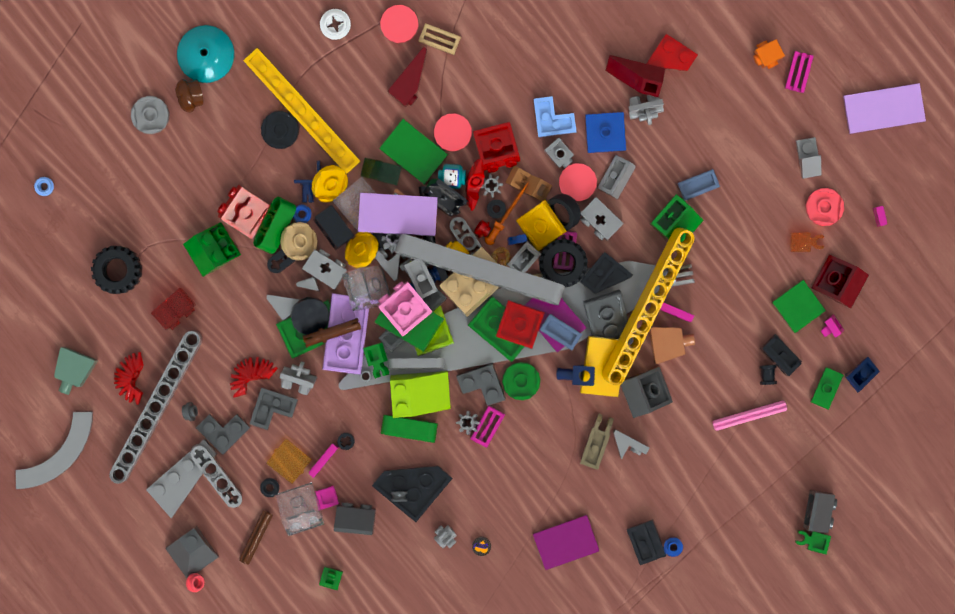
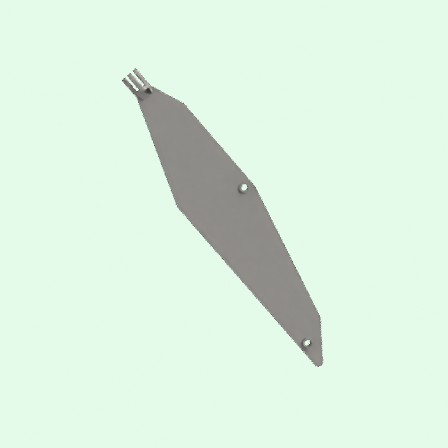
[339,261,695,390]

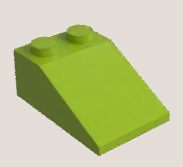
[390,371,451,418]

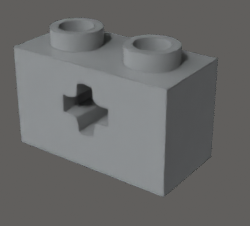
[580,197,624,241]
[302,248,348,290]

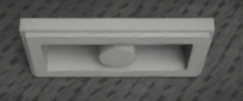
[597,155,636,199]

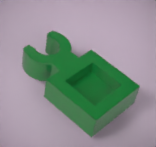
[363,343,389,379]
[795,530,831,555]

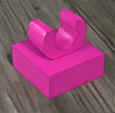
[821,314,844,338]

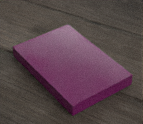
[524,298,586,353]
[533,515,599,570]

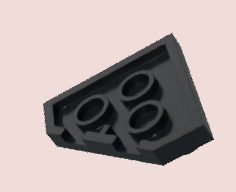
[372,466,453,522]

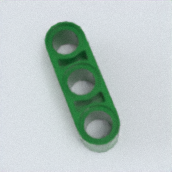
[253,197,296,254]
[380,415,438,443]

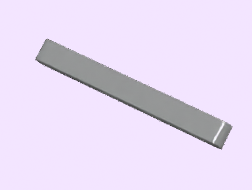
[395,233,565,305]
[109,331,202,484]

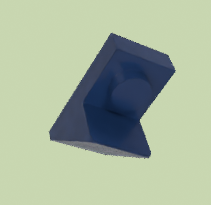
[844,357,880,393]

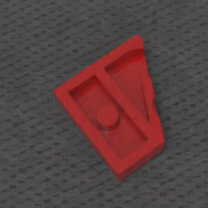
[646,34,698,71]

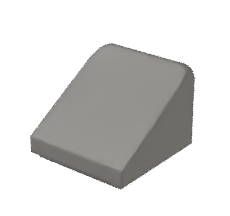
[296,277,320,291]

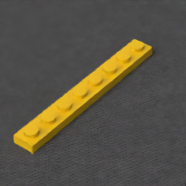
[243,48,361,174]

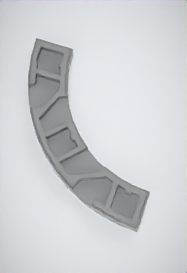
[16,412,93,489]

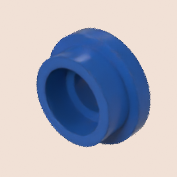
[293,205,312,223]
[664,537,683,557]

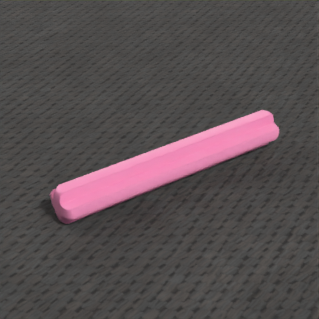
[712,401,787,431]

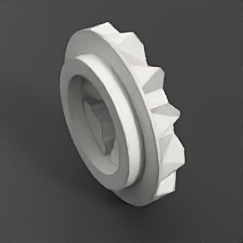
[320,9,351,40]

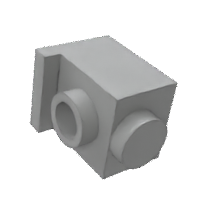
[544,138,574,168]

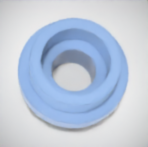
[34,177,54,196]

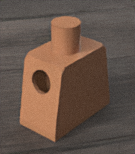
[649,327,695,364]

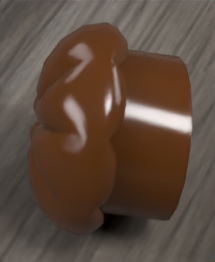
[175,79,203,113]

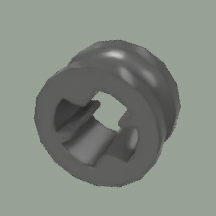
[390,491,408,502]

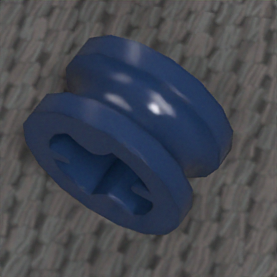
[427,266,441,283]

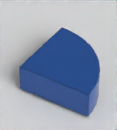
[507,234,527,245]

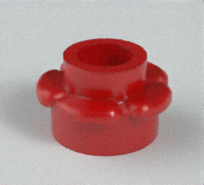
[474,220,491,238]

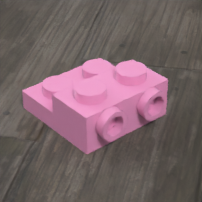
[378,281,432,336]

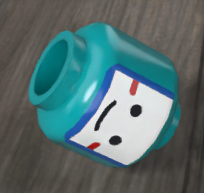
[438,164,466,189]

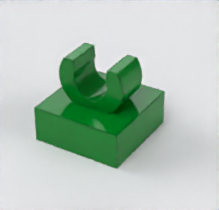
[319,566,343,590]

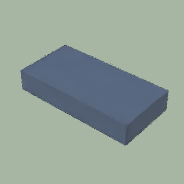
[677,169,720,201]
[540,314,582,350]

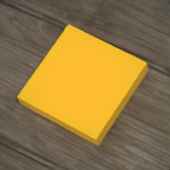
[516,200,567,251]

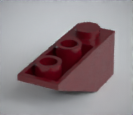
[605,55,665,97]

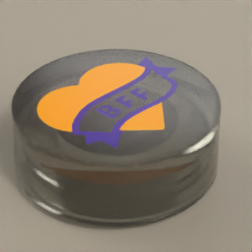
[472,536,491,556]

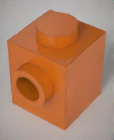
[753,39,785,69]

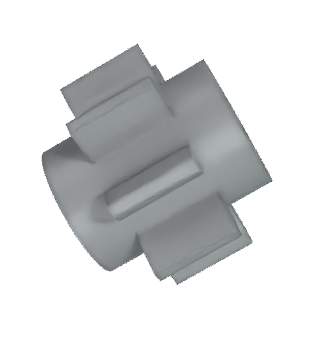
[481,174,503,198]
[382,234,401,254]
[456,411,481,435]
[434,525,457,549]

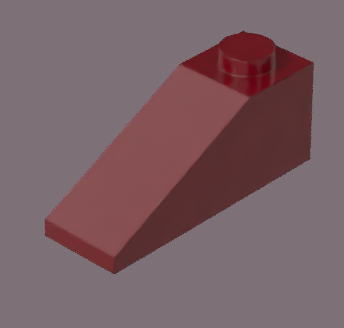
[387,47,427,107]

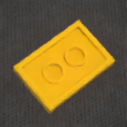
[580,336,625,397]

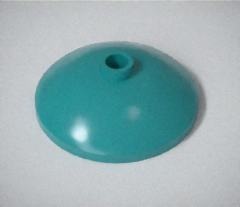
[177,25,235,83]

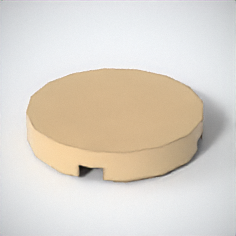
[280,222,318,261]

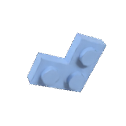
[533,96,576,137]

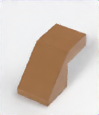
[505,166,552,202]

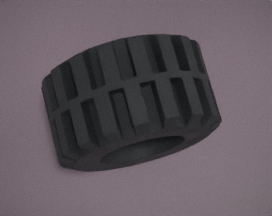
[539,239,588,287]
[91,246,142,294]

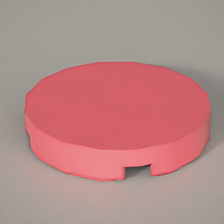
[380,5,418,44]
[434,113,472,152]
[559,163,597,202]
[805,188,844,226]

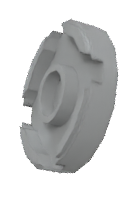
[131,96,170,134]

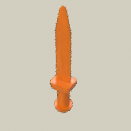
[485,182,529,245]

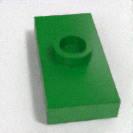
[810,367,844,410]

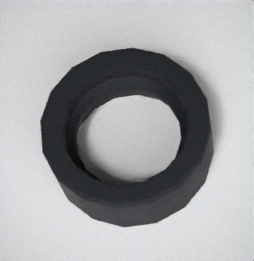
[547,194,581,231]

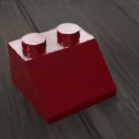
[811,254,869,308]

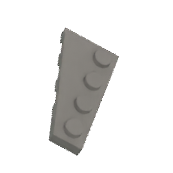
[146,439,217,518]

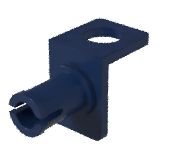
[294,161,321,203]
[556,365,595,386]

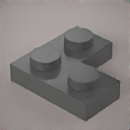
[456,363,506,406]
[250,388,298,430]
[196,414,251,455]

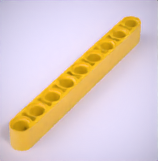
[602,227,694,386]

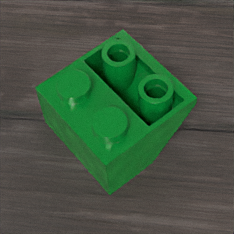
[650,194,704,242]
[183,222,241,277]

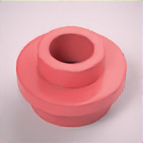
[186,573,204,592]

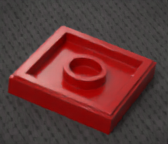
[496,300,545,349]

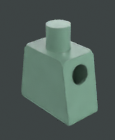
[54,347,98,395]

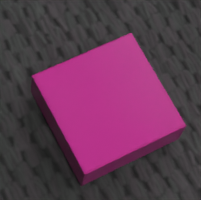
[873,206,887,227]
[315,485,340,510]

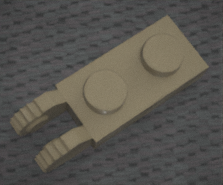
[580,413,614,470]

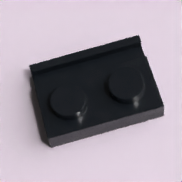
[627,519,666,565]

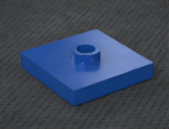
[585,112,626,153]

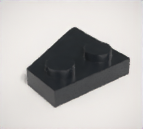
[580,252,633,294]

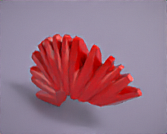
[465,159,485,211]
[114,352,144,405]
[230,357,278,398]

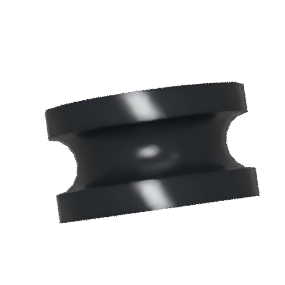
[337,433,355,450]

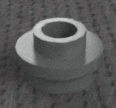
[182,402,198,421]

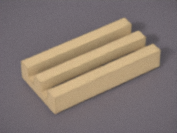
[418,23,461,55]

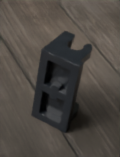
[421,178,468,217]
[313,205,354,251]
[760,334,802,376]

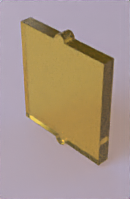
[266,439,312,484]

